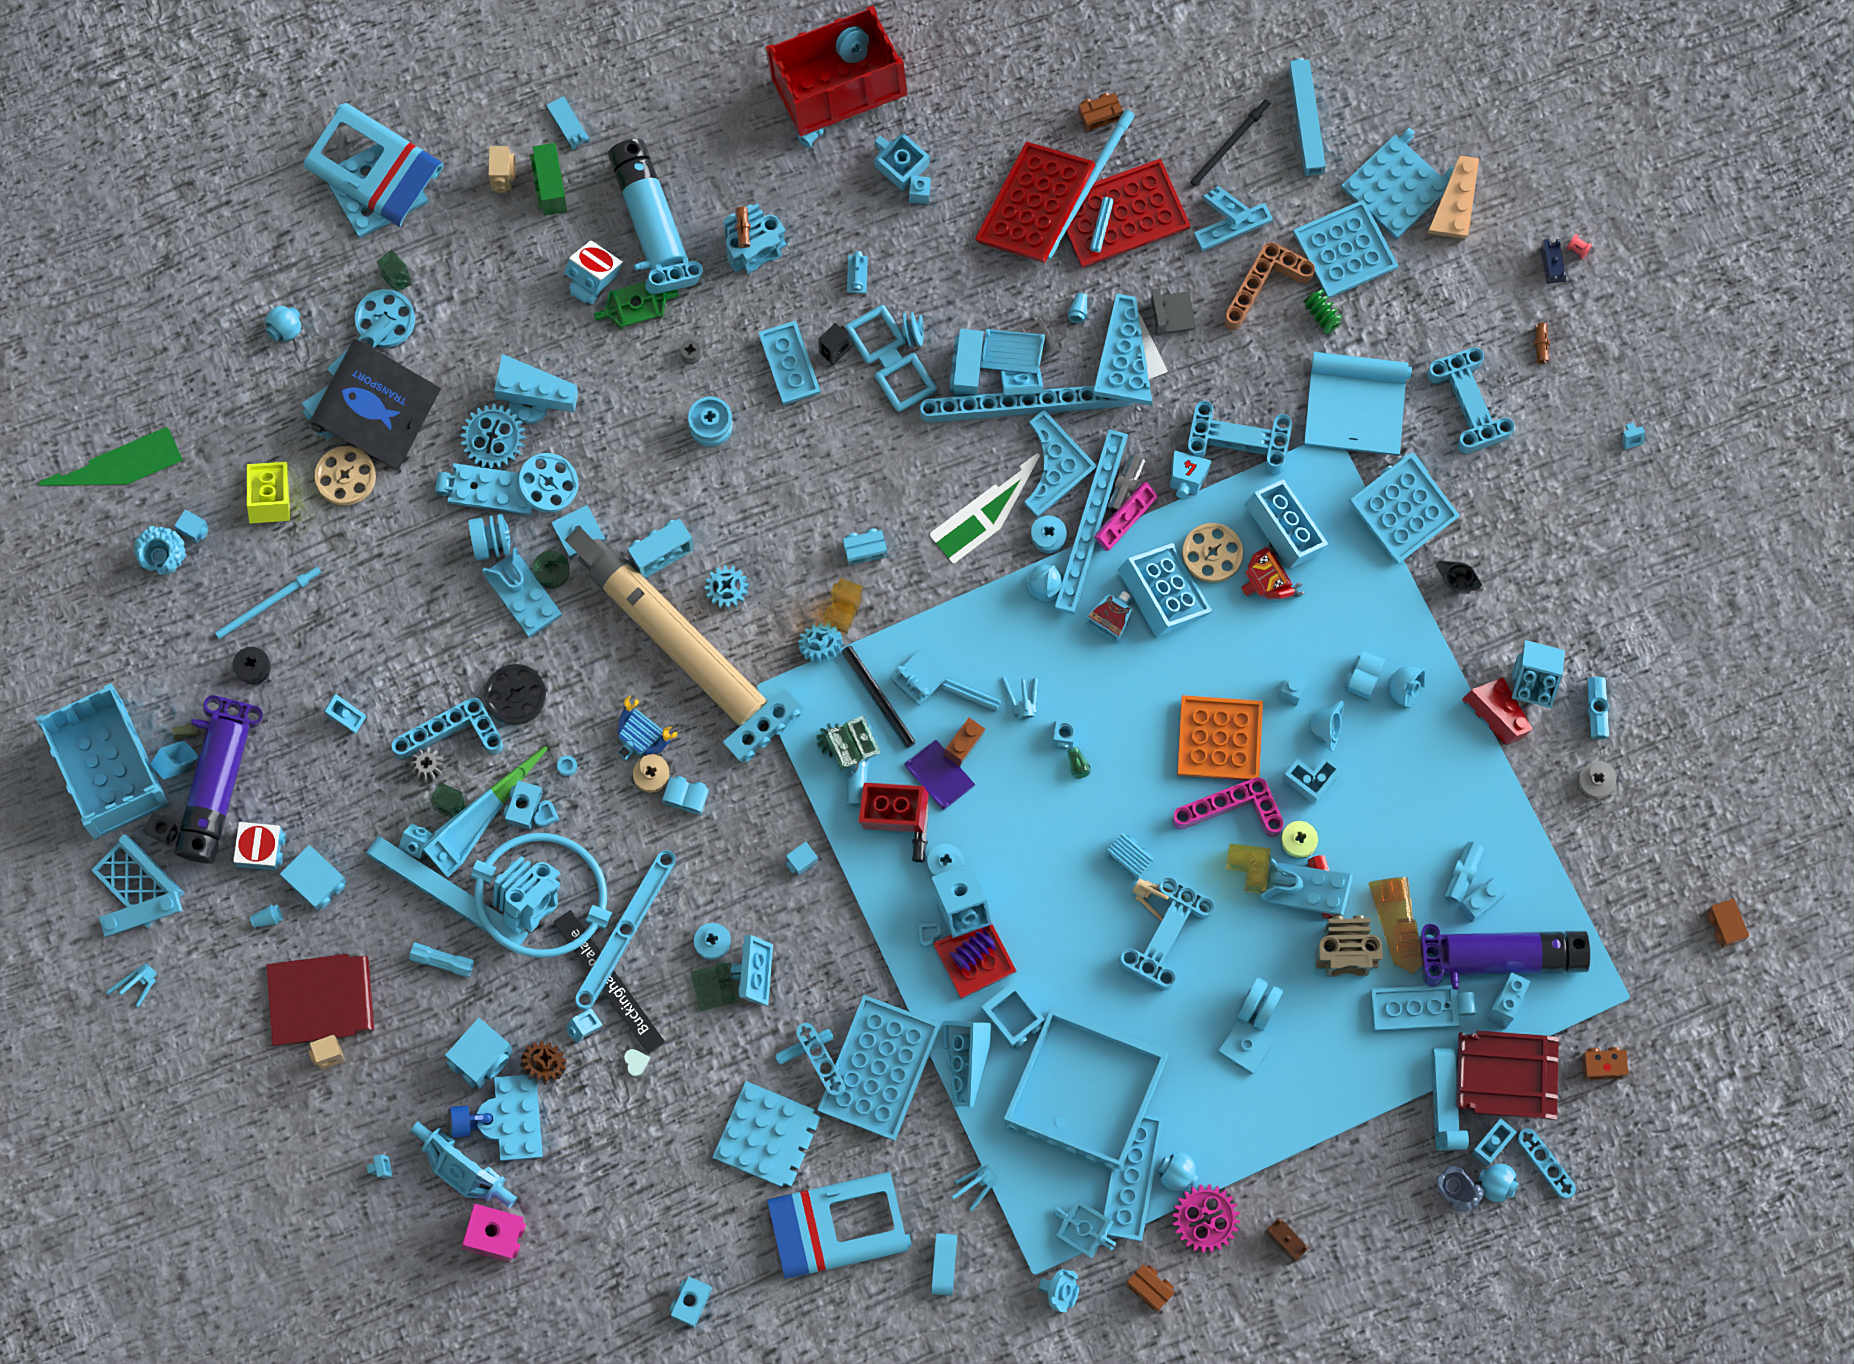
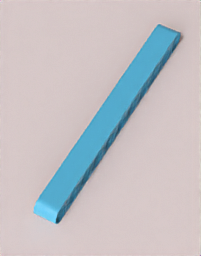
[920,385,1133,423]

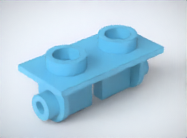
[847,251,868,293]

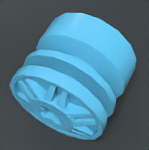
[468,514,511,561]

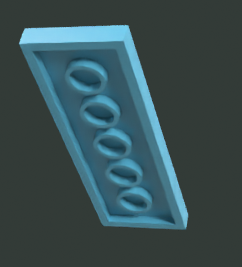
[1104,1114,1164,1242]

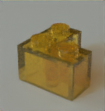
[823,578,863,634]
[1225,843,1270,893]

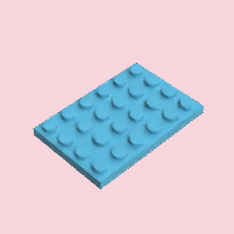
[817,994,941,1141]

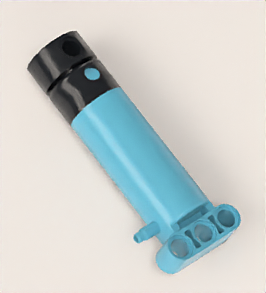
[608,138,703,294]

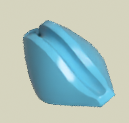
[1311,701,1344,751]

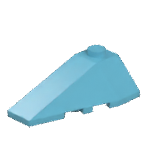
[943,1021,991,1107]

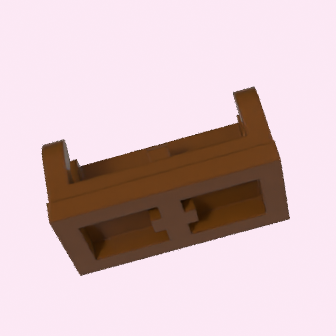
[1265,1217,1309,1263]

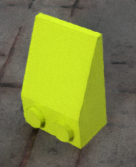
[247,462,290,523]

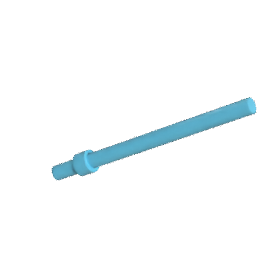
[215,566,322,639]

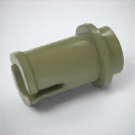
[172,722,199,740]

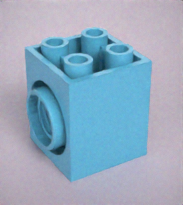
[1511,640,1565,709]
[931,863,992,938]
[445,1018,513,1089]

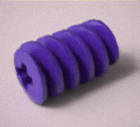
[949,928,996,971]

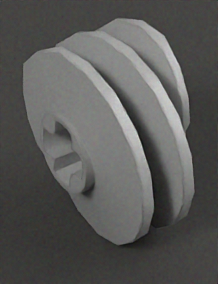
[1578,762,1616,799]

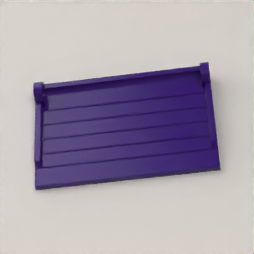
[904,740,975,810]

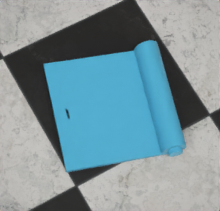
[1304,352,1412,456]

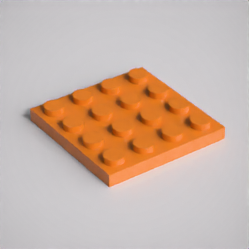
[1177,695,1263,781]

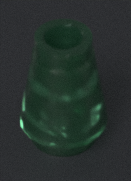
[1067,747,1091,779]

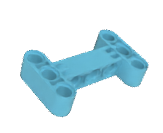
[1427,347,1515,454]
[1188,401,1292,474]
[1119,877,1215,990]

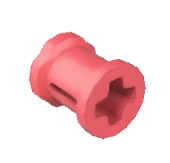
[1566,234,1592,259]

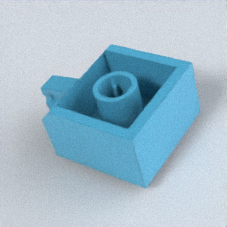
[874,133,930,192]

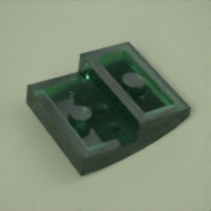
[824,716,881,770]

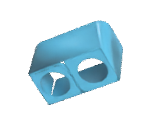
[150,742,198,779]

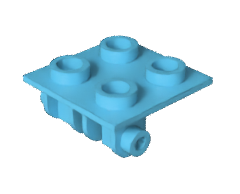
[891,650,948,705]

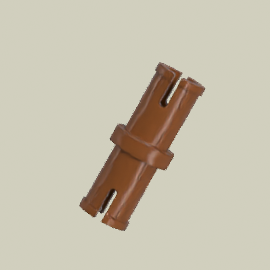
[735,207,751,248]
[1534,322,1550,364]

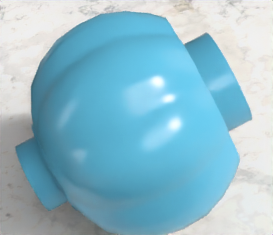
[265,306,301,342]
[1158,1152,1198,1192]
[1478,1164,1519,1202]

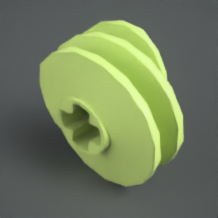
[1281,821,1318,858]

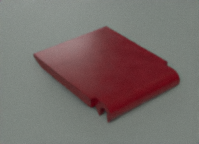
[266,954,374,1046]
[1456,1030,1559,1120]

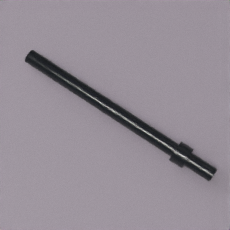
[1190,99,1270,187]

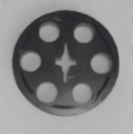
[484,664,546,725]

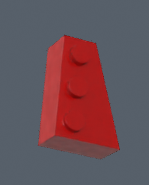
[1461,677,1533,745]

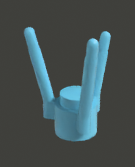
[1002,677,1038,719]
[106,963,157,1007]
[951,1165,997,1211]

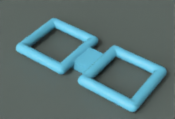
[845,305,937,412]

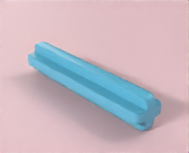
[1090,197,1113,253]
[943,679,1001,711]
[775,1029,833,1065]

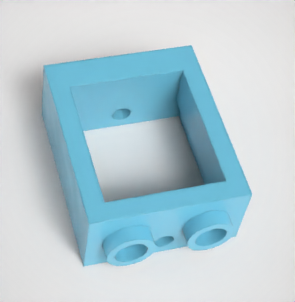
[1488,972,1531,1028]
[981,981,1045,1049]

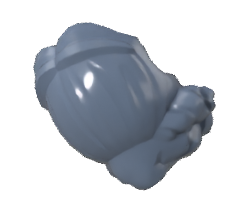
[1436,1166,1484,1212]

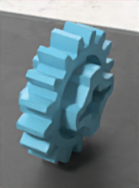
[705,565,749,610]
[798,623,843,663]

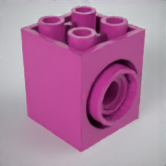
[461,1204,526,1263]

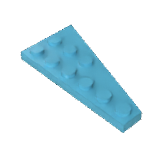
[1094,294,1153,406]

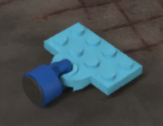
[448,1075,543,1161]

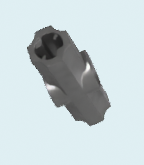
[1107,455,1145,513]

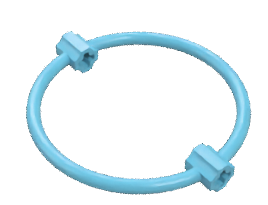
[470,833,612,958]

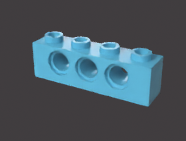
[723,688,803,763]

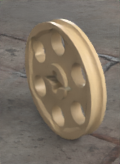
[315,446,376,506]
[1182,523,1243,583]

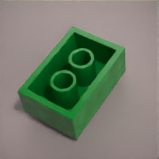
[530,143,567,216]

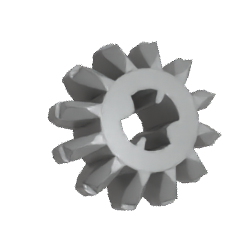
[410,748,445,783]

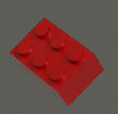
[859,783,929,833]

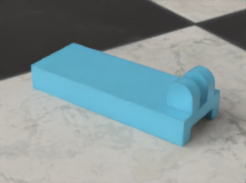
[547,96,589,150]

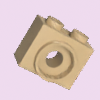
[489,146,516,193]

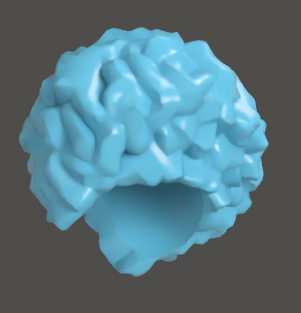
[134,526,186,575]

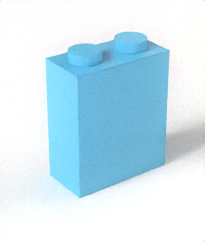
[280,845,347,911]

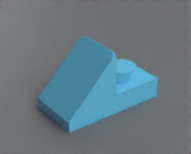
[324,694,366,733]

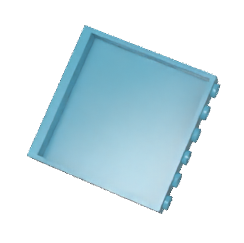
[1004,1006,1169,1171]

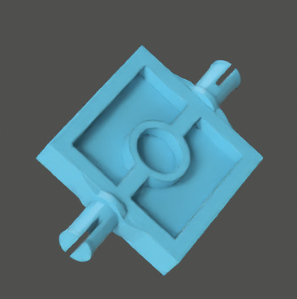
[1053,1200,1116,1258]

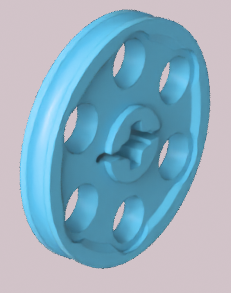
[355,289,415,348]
[517,453,578,513]

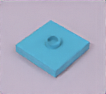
[1000,368,1044,395]
[551,505,606,558]
[1218,1019,1276,1074]

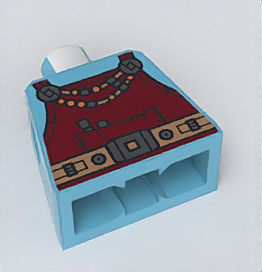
[1086,591,1132,643]

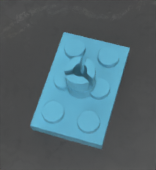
[731,935,773,1006]

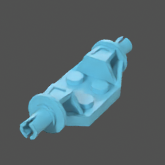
[410,1121,517,1208]

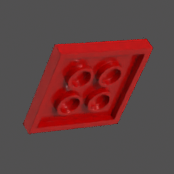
[933,922,1017,999]

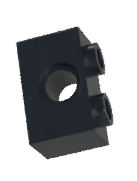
[818,323,850,366]

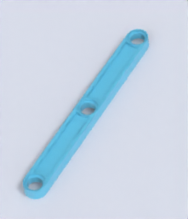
[576,850,675,1010]

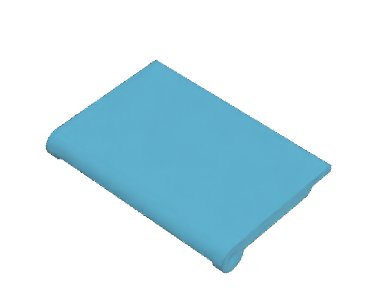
[980,329,1045,374]

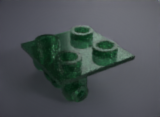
[691,961,740,1012]

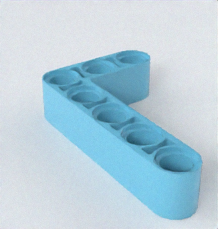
[392,698,503,759]
[1431,1048,1469,1151]

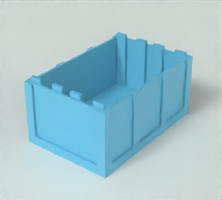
[35,683,170,840]

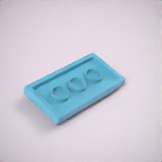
[758,321,821,405]

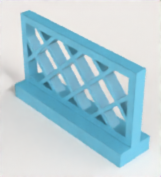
[91,834,185,928]

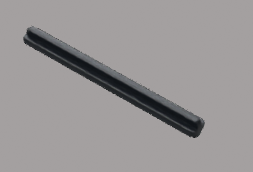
[842,646,915,748]

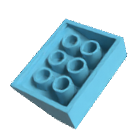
[1117,543,1212,638]

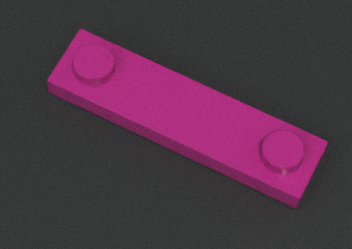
[1093,482,1158,551]

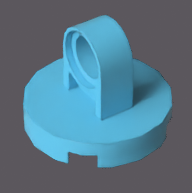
[1038,1269,1079,1312]

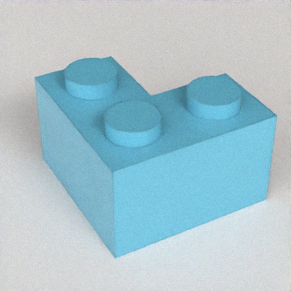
[1283,756,1342,805]

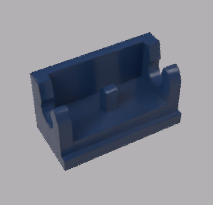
[1540,239,1566,284]

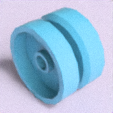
[688,396,733,447]
[1237,977,1283,1031]

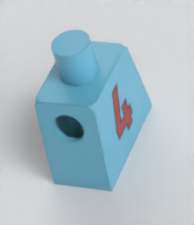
[1170,451,1211,499]

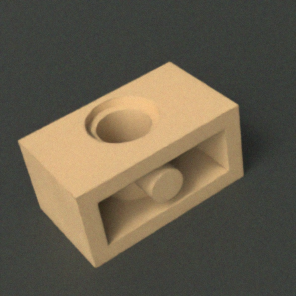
[308,1035,345,1070]

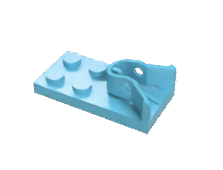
[482,547,562,638]
[1260,858,1353,916]

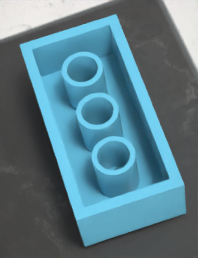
[1244,479,1328,569]

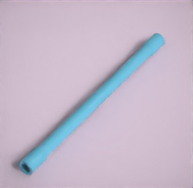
[1047,110,1135,260]

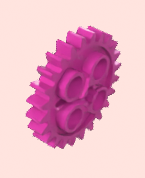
[1172,1184,1240,1253]

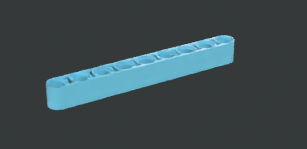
[366,836,529,946]

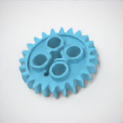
[460,404,526,469]

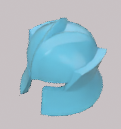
[1026,564,1064,602]

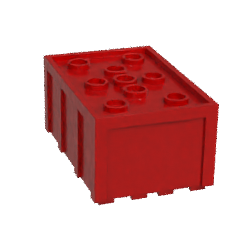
[765,5,908,137]

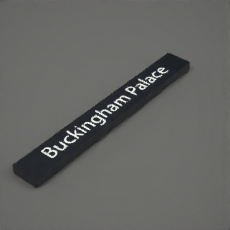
[554,910,665,1055]

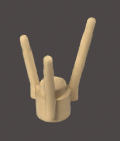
[1132,879,1185,921]

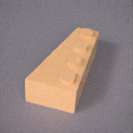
[1427,156,1479,239]

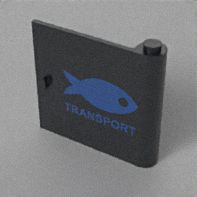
[309,339,441,471]

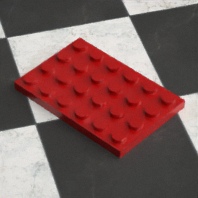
[975,141,1095,263]
[1066,158,1191,268]

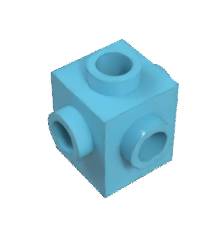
[398,824,433,859]

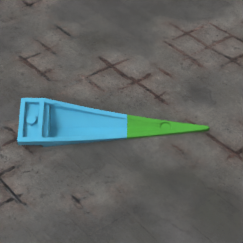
[421,746,547,878]

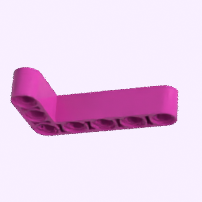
[1172,777,1284,837]

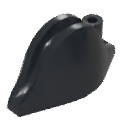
[1436,560,1482,595]

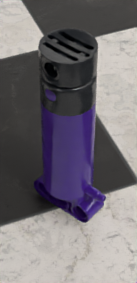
[174,695,263,864]
[1419,924,1590,990]

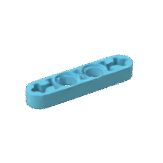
[796,1023,846,1097]
[1517,1128,1576,1199]

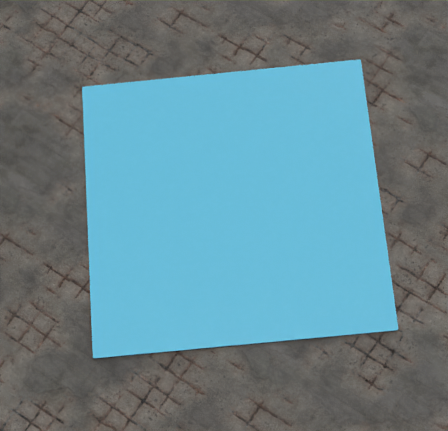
[757,445,1630,1275]

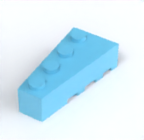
[494,354,578,412]

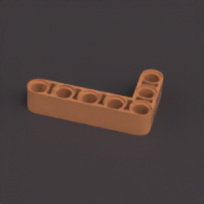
[1224,242,1315,330]

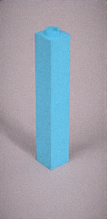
[1288,58,1326,176]

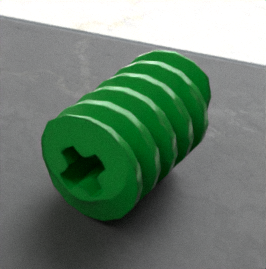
[1303,289,1342,334]

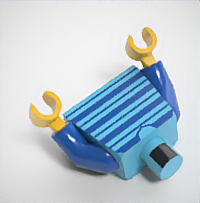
[617,695,677,760]

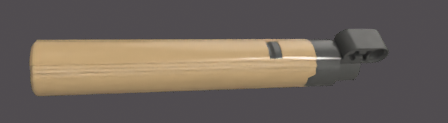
[565,526,767,727]

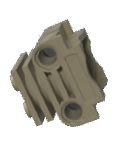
[1315,915,1383,977]

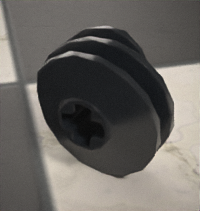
[233,647,271,685]

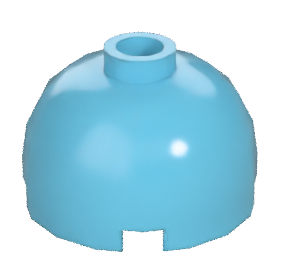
[1388,666,1427,707]

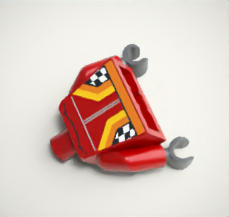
[1241,542,1305,600]

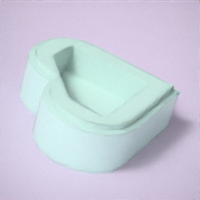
[624,1049,651,1077]

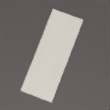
[1138,312,1168,379]

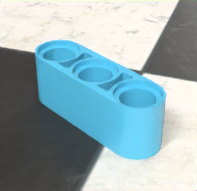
[931,1233,957,1296]

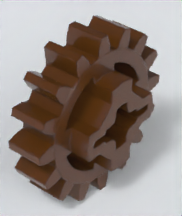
[520,1041,566,1085]

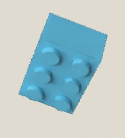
[950,329,984,397]
[628,518,694,579]

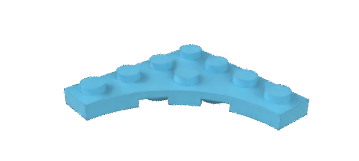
[1024,410,1097,518]

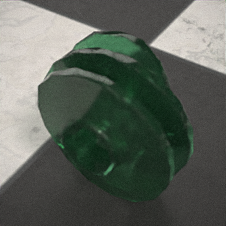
[533,550,570,589]

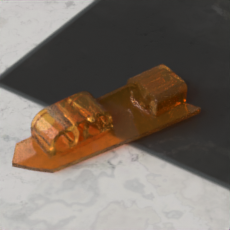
[1368,877,1423,974]

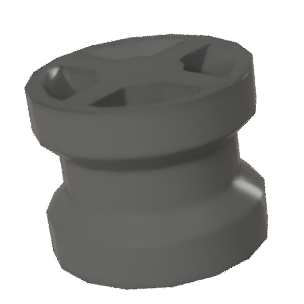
[680,340,701,364]

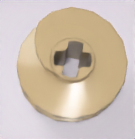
[633,754,670,793]

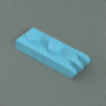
[1202,186,1251,225]

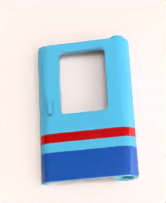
[303,103,444,227]
[767,1171,912,1279]

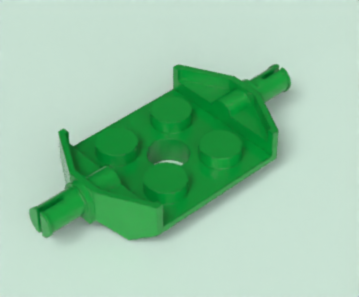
[593,280,679,330]

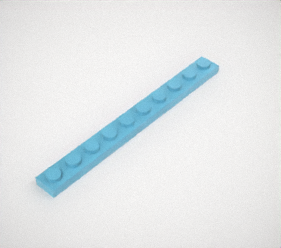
[1055,429,1128,615]

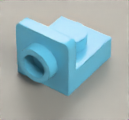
[566,1008,602,1043]

